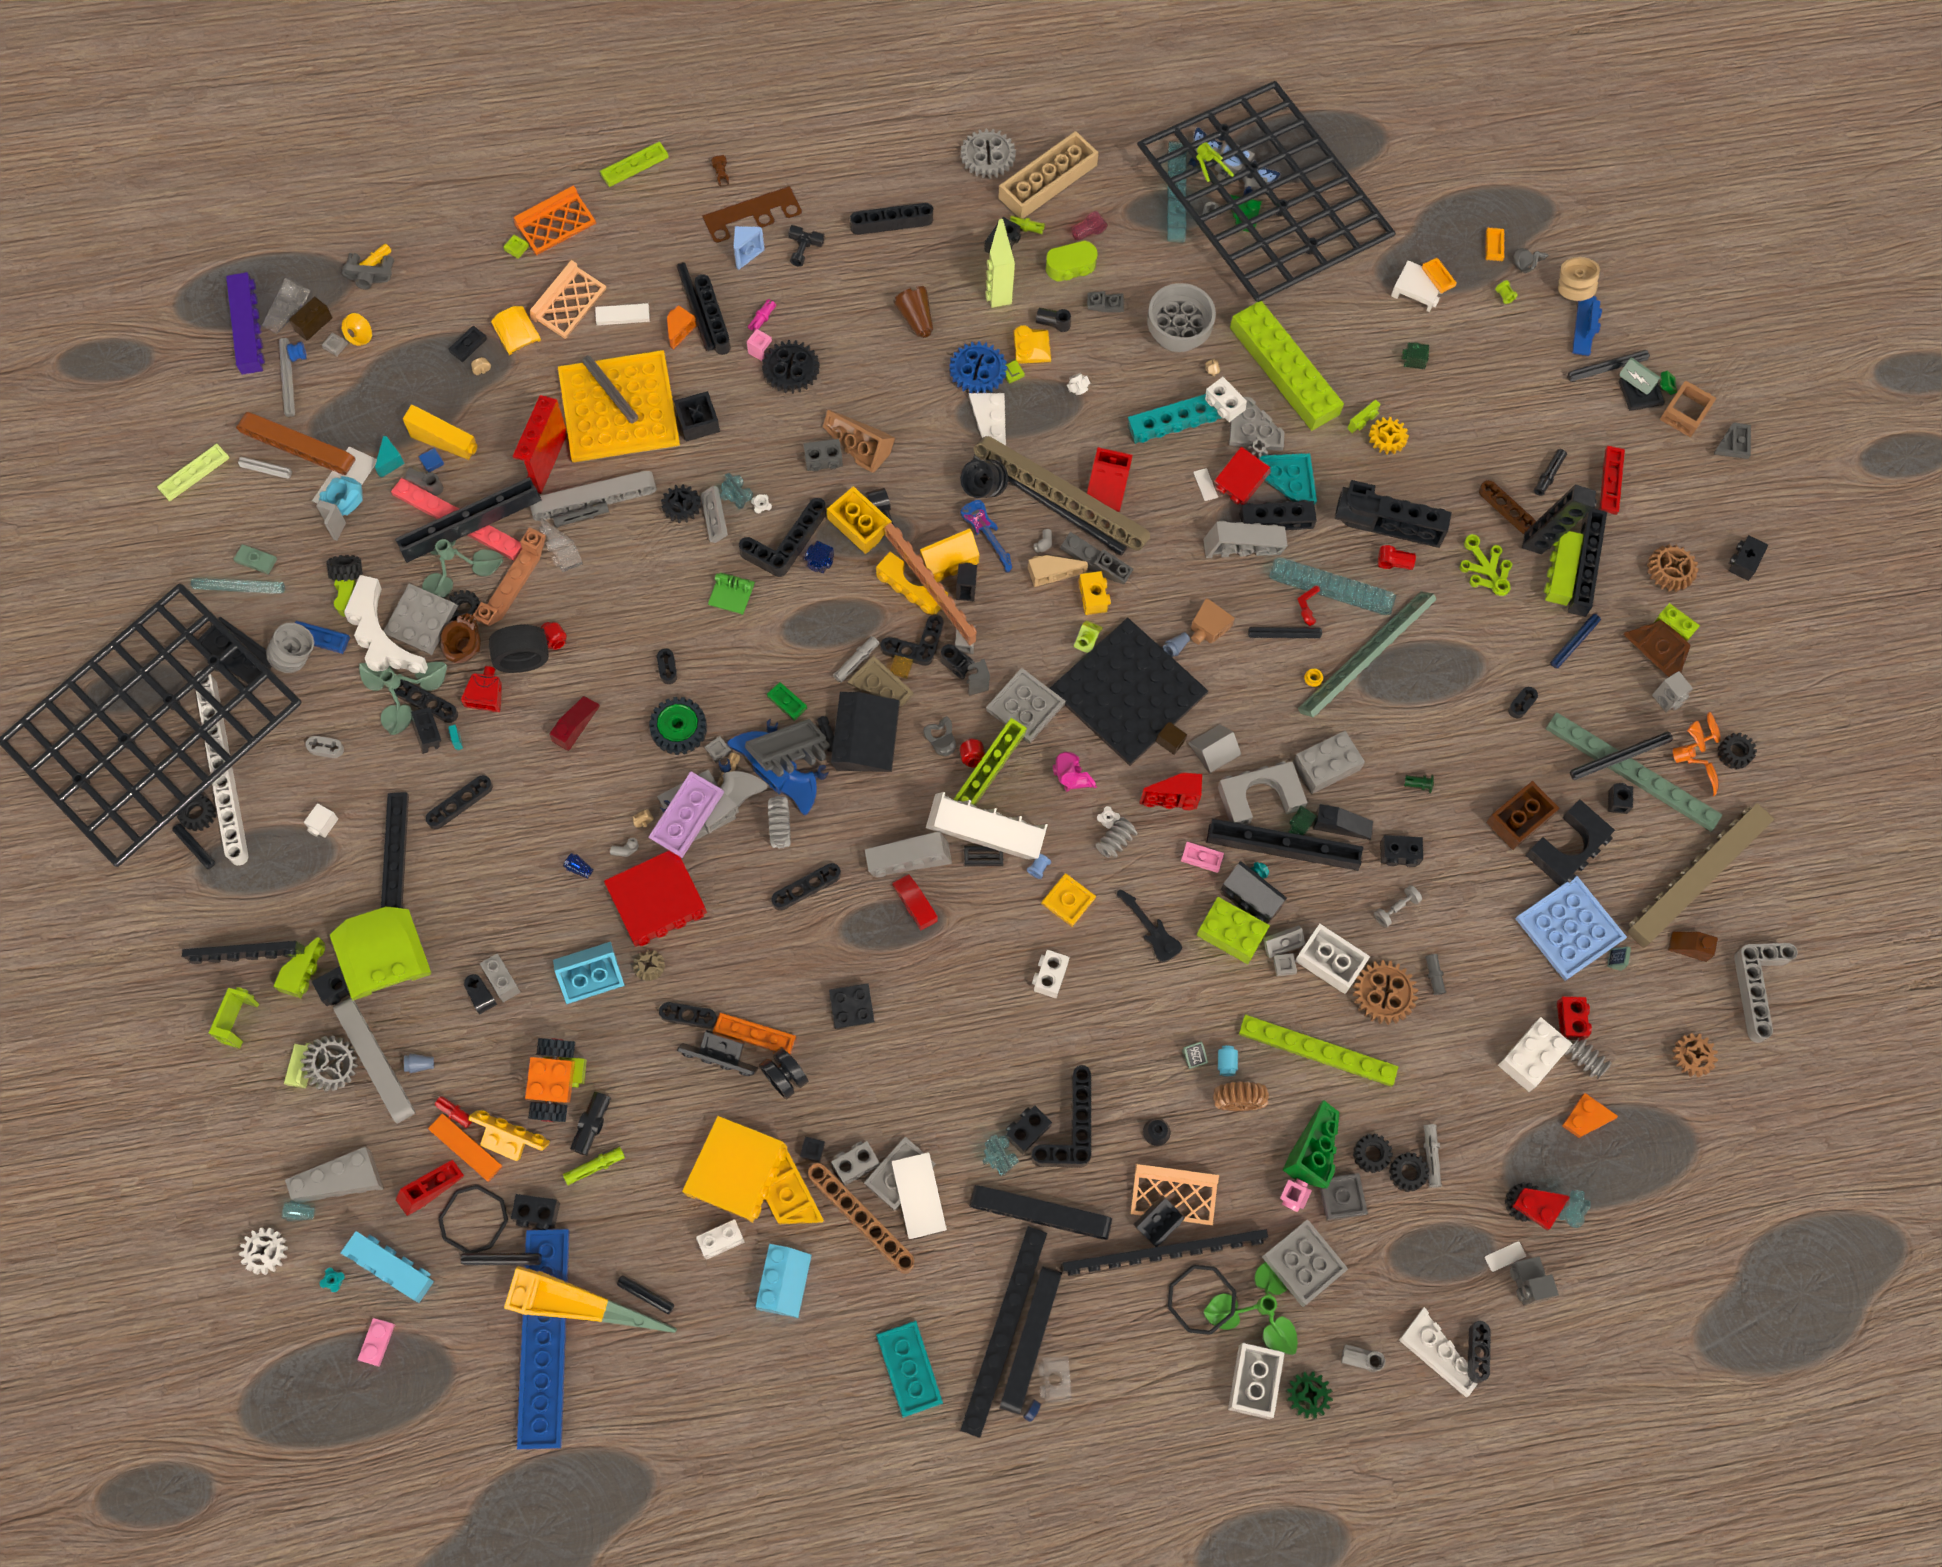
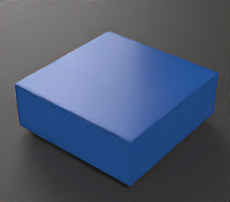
[418,448,444,473]

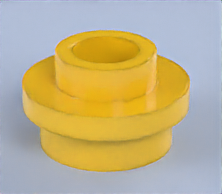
[1304,668,1323,687]

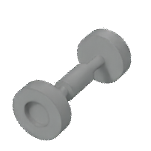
[1374,885,1422,928]

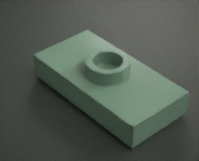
[233,544,277,575]

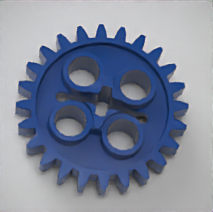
[949,341,1007,394]

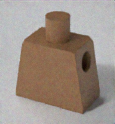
[1191,598,1235,645]

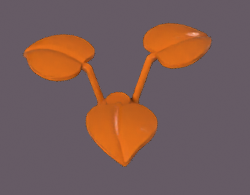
[1673,712,1721,797]

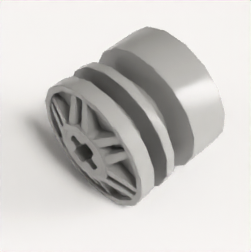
[266,623,314,673]

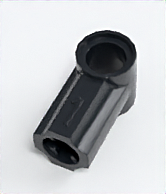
[1036,308,1071,332]

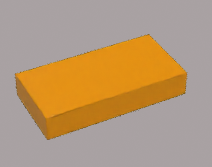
[1486,227,1504,261]
[1422,257,1457,293]

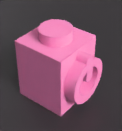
[1280,1179,1312,1212]

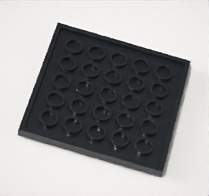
[1050,617,1209,766]

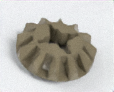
[633,949,665,981]

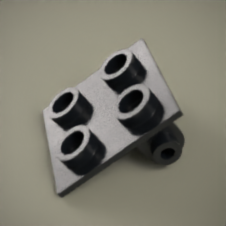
[829,983,875,1029]

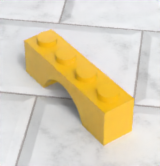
[876,552,948,615]

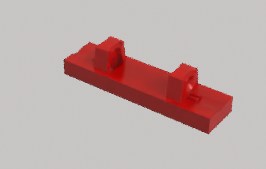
[1599,446,1625,515]

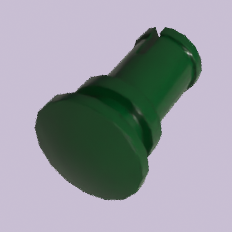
[1404,774,1434,793]

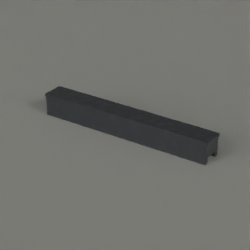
[395,477,542,563]
[1206,819,1363,871]

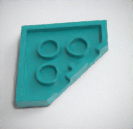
[1257,453,1317,504]

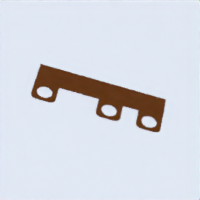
[702,186,802,243]

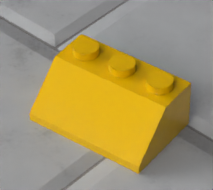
[827,486,892,554]
[920,528,979,583]

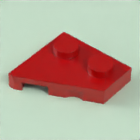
[1512,1188,1570,1231]

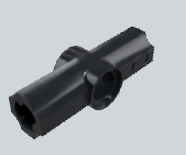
[570,1091,611,1156]

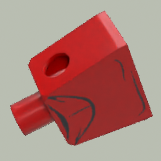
[461,666,502,712]

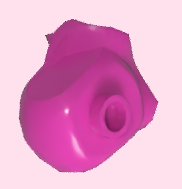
[1053,752,1097,792]

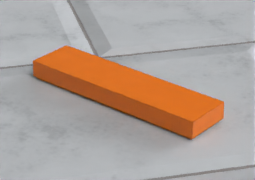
[713,1013,796,1054]
[428,1113,503,1182]

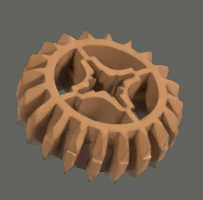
[1647,543,1698,592]
[1213,1082,1269,1111]

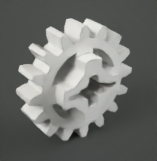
[239,1228,288,1275]

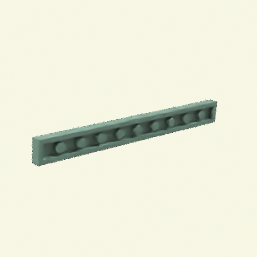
[1298,591,1437,717]
[1546,712,1722,832]

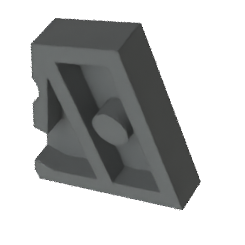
[1714,422,1751,459]

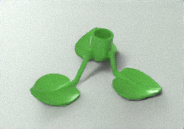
[1204,1262,1298,1355]

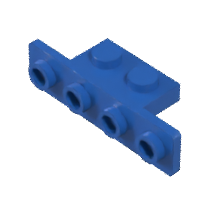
[1572,296,1602,356]

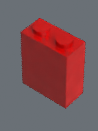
[1214,447,1271,505]

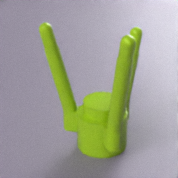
[1196,142,1234,182]

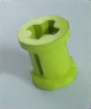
[1495,280,1518,304]

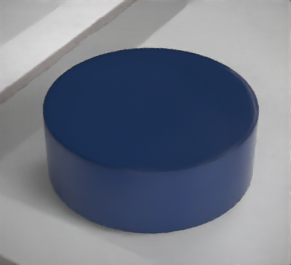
[1023,1399,1041,1422]

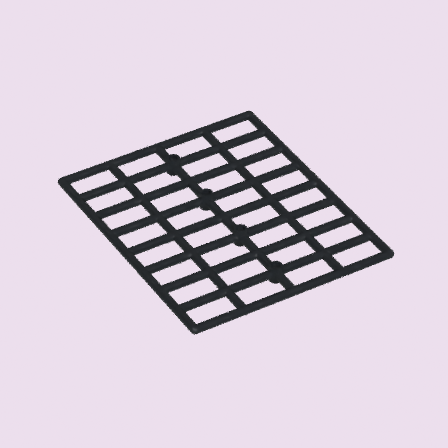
[1137,81,1396,302]
[0,584,302,867]

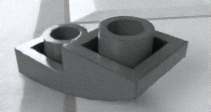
[1087,291,1124,312]

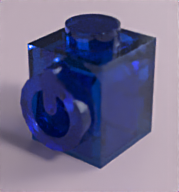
[804,540,834,574]

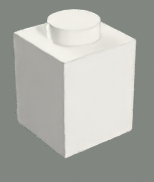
[304,803,338,838]

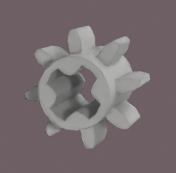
[1247,435,1270,459]

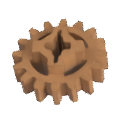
[1672,1033,1718,1077]

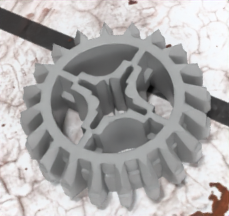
[768,796,791,849]
[300,1036,358,1091]

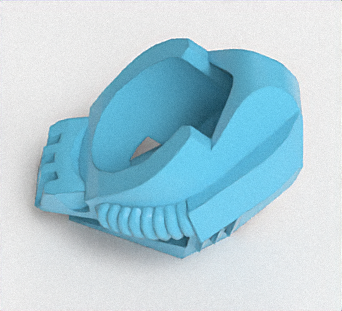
[319,476,363,515]

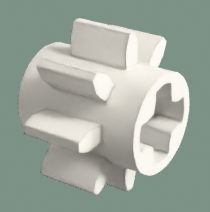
[1067,373,1090,395]

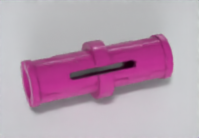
[748,299,776,332]

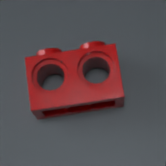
[1557,996,1592,1041]

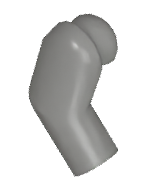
[1033,529,1052,553]
[610,838,639,857]

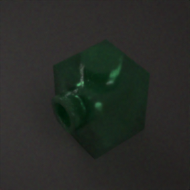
[1401,342,1429,369]

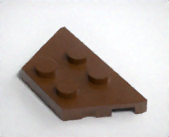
[1623,620,1691,677]

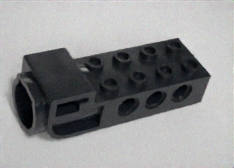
[1334,480,1452,548]

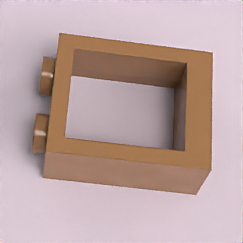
[1659,380,1717,437]

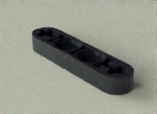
[394,679,458,723]
[426,775,493,829]
[771,863,841,910]

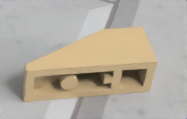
[1028,555,1088,587]

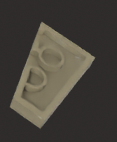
[847,656,914,707]

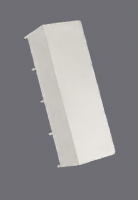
[926,792,1047,860]

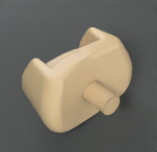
[471,358,491,375]
[1205,359,1220,376]
[633,809,654,828]

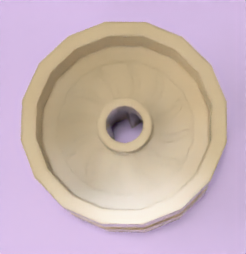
[1558,257,1600,301]

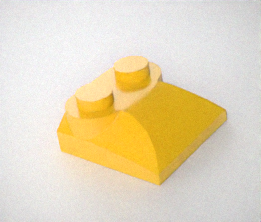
[1013,325,1051,364]

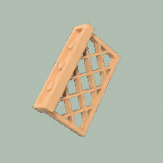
[530,260,606,339]
[1130,1164,1219,1225]

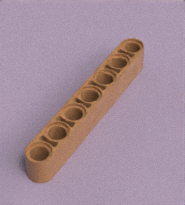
[808,1163,914,1274]

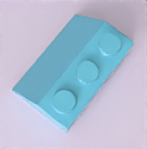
[553,942,625,1004]
[756,1244,812,1318]

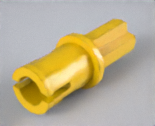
[359,244,391,266]

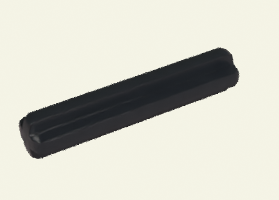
[172,823,216,869]
[617,1276,675,1314]

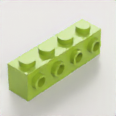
[1544,531,1584,606]

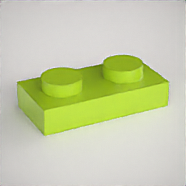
[1347,399,1381,434]

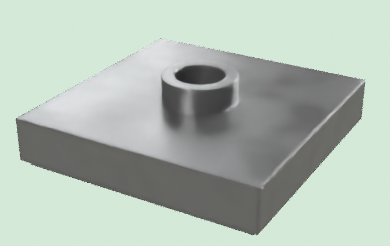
[1320,1173,1368,1221]

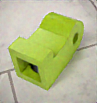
[334,580,356,617]

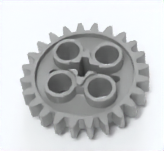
[961,128,1016,179]

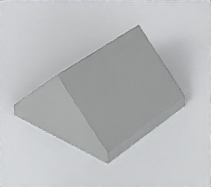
[1188,724,1241,773]

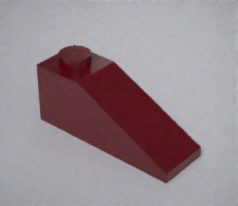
[549,696,600,751]

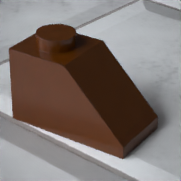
[1668,932,1718,962]

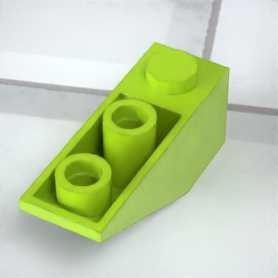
[273,937,325,998]

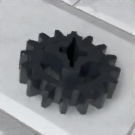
[661,484,702,523]

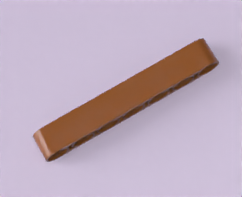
[236,412,356,475]

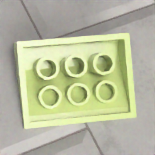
[985,219,1015,308]

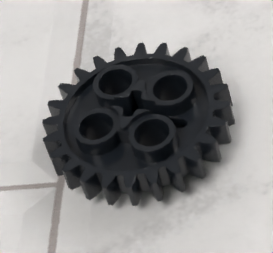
[762,340,820,394]

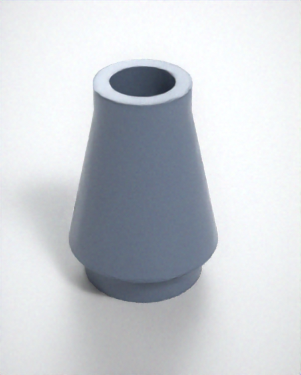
[1163,632,1190,657]
[404,1053,434,1074]

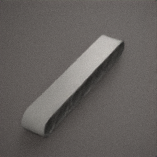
[530,471,657,521]
[333,997,416,1124]

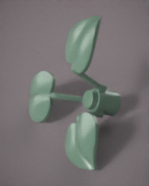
[422,539,503,598]
[359,662,447,735]

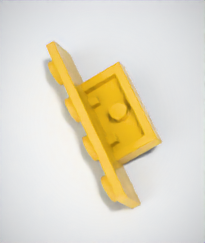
[468,1110,550,1161]

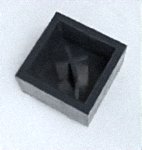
[673,391,720,442]

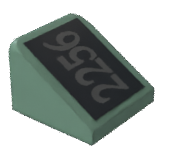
[1607,946,1631,971]
[1182,1041,1208,1069]

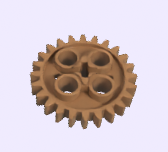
[1353,960,1418,1025]

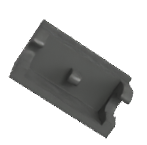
[967,659,990,696]

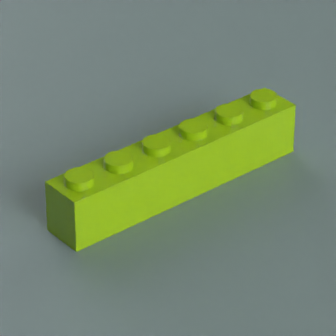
[954,718,1027,806]

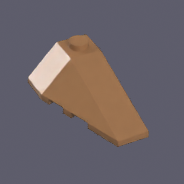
[823,410,895,473]

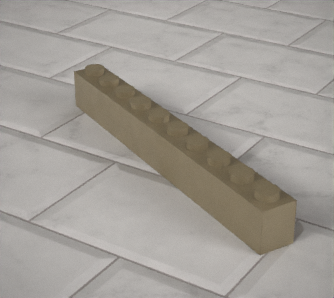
[1627,803,1775,948]

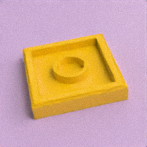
[1041,873,1096,927]

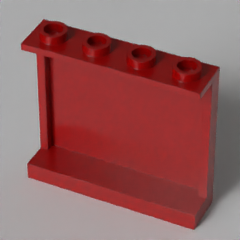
[512,395,568,494]
[604,850,707,947]

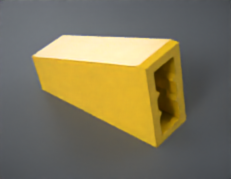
[403,404,477,460]

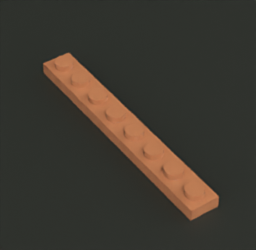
[885,523,977,645]

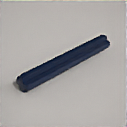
[1550,614,1601,669]

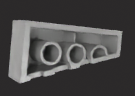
[1204,521,1287,558]
[865,831,952,877]
[285,1147,384,1203]

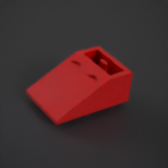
[1087,447,1133,512]
[1139,772,1202,811]

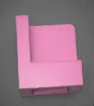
[747,329,772,361]

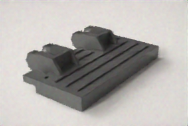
[745,719,830,777]

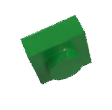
[1660,371,1677,395]

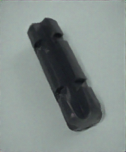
[817,716,834,752]

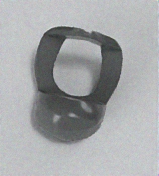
[1513,248,1549,273]
[923,716,956,756]

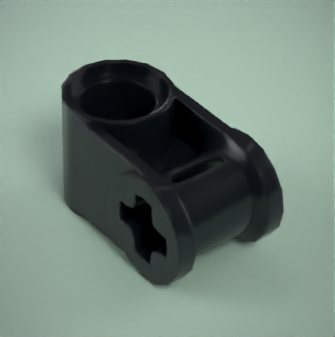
[940,644,975,679]
[464,974,497,1015]

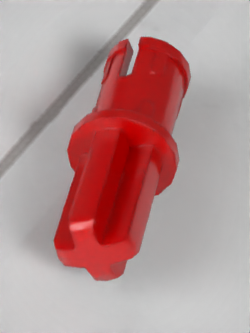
[435,1096,472,1129]

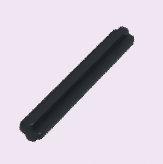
[1248,627,1322,639]
[461,1253,542,1265]

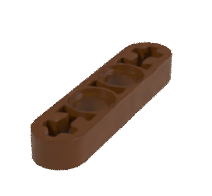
[1479,480,1536,534]

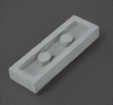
[701,486,728,543]

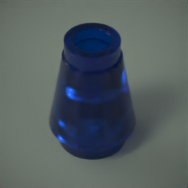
[563,853,594,879]

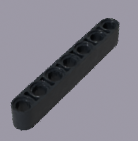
[969,1185,1113,1240]
[999,1266,1062,1415]

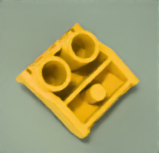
[491,306,541,355]

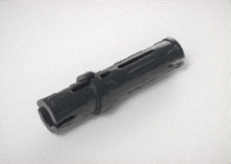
[1534,449,1567,496]

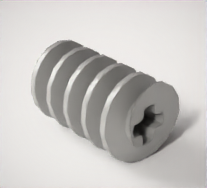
[1096,817,1138,858]
[1565,1038,1612,1080]

